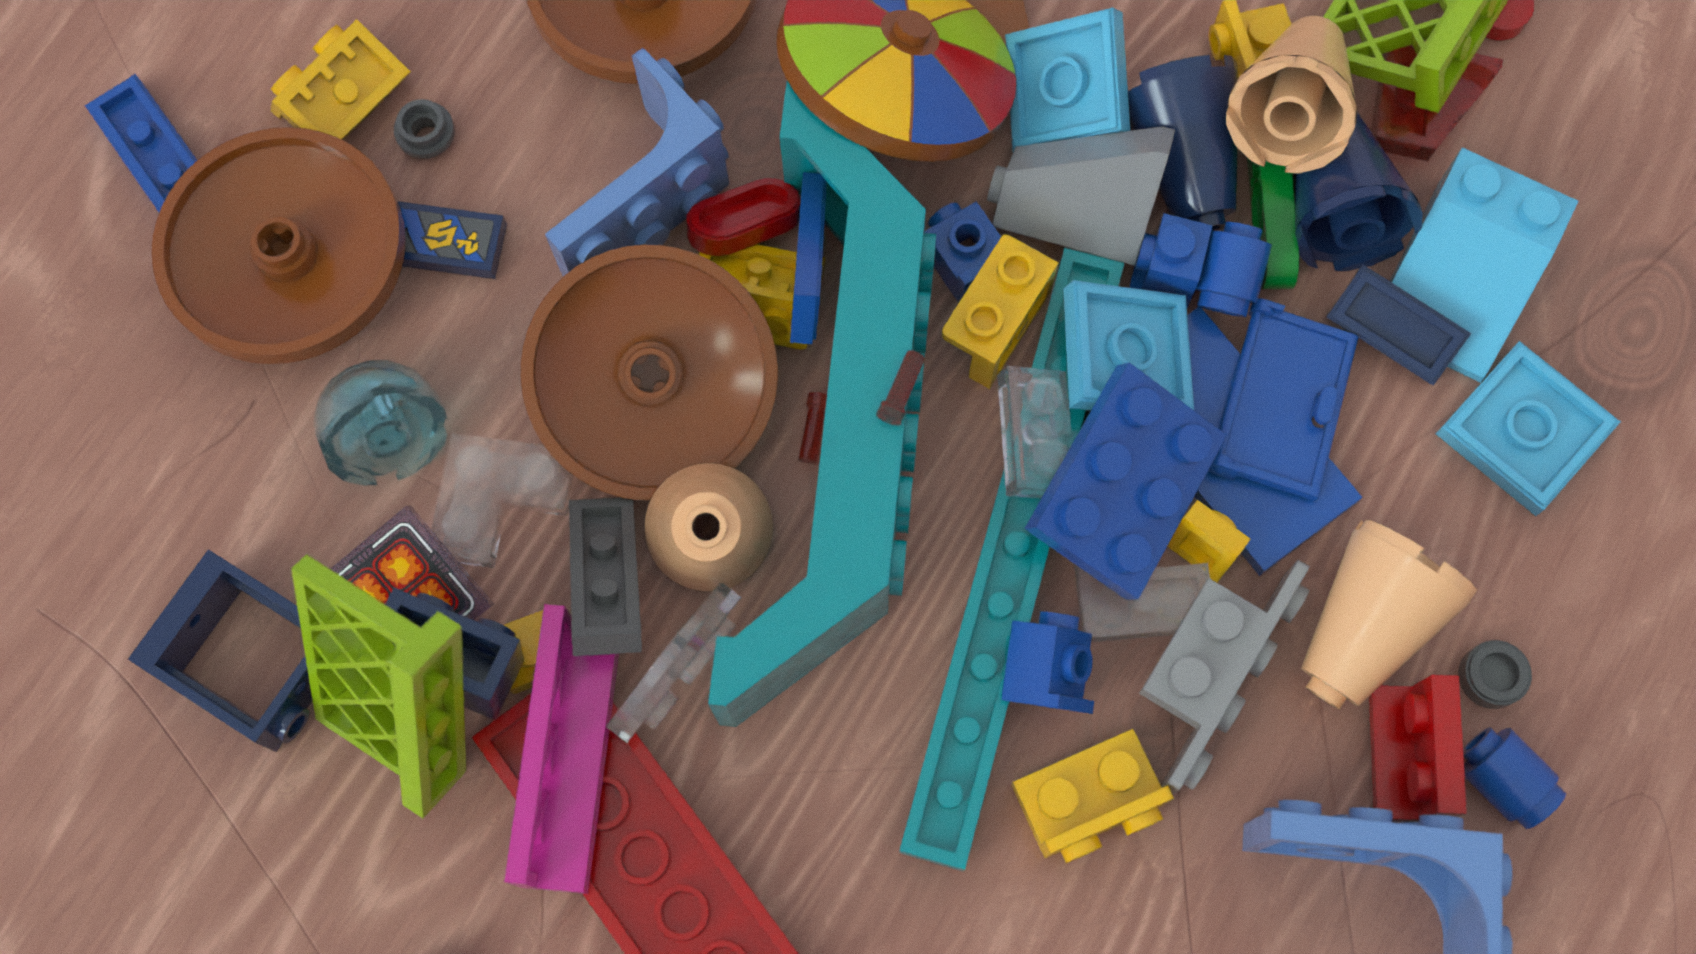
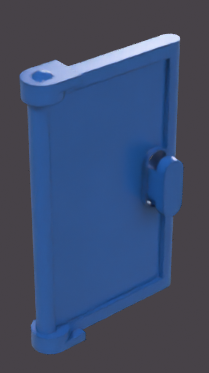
[1208,298,1359,501]

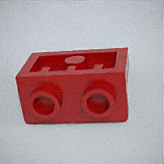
[1369,674,1467,822]

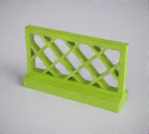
[1323,0,1508,113]
[291,554,466,819]

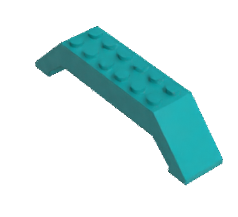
[708,81,937,727]

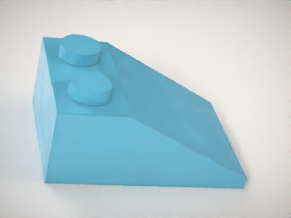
[1390,147,1579,383]

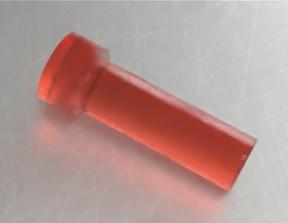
[876,350,925,426]
[798,392,827,464]

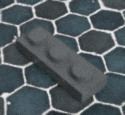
[569,497,642,656]

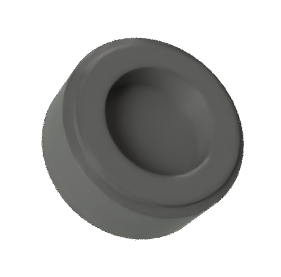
[1458,640,1532,709]

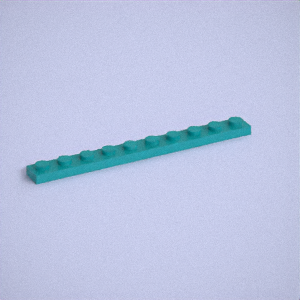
[899,248,1124,872]

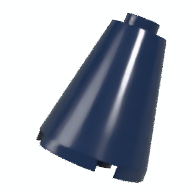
[1128,55,1239,231]
[1294,112,1423,271]

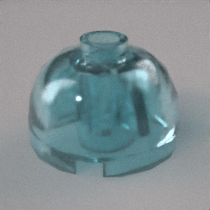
[313,360,447,486]

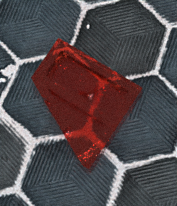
[1371,44,1503,161]

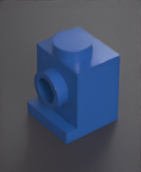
[924,201,1001,303]
[1129,213,1213,308]
[1001,611,1095,714]

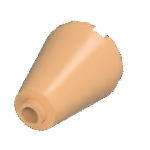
[1226,16,1357,174]
[645,463,773,591]
[1301,520,1477,710]

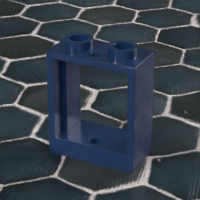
[127,549,312,752]

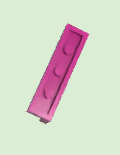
[504,604,619,894]

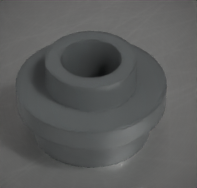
[394,99,455,159]

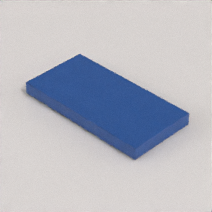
[1187,307,1363,576]

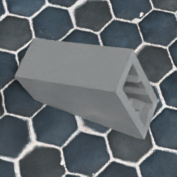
[987,126,1175,266]

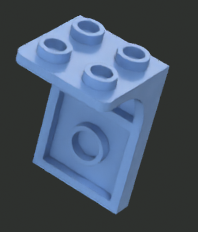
[545,48,730,276]
[1242,800,1512,954]

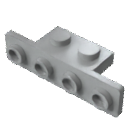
[1139,560,1310,795]

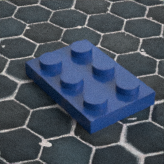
[1024,362,1227,600]

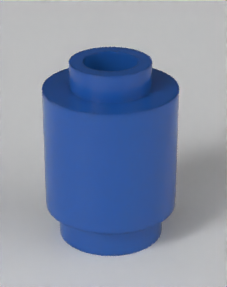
[1195,221,1272,318]
[1463,727,1566,829]

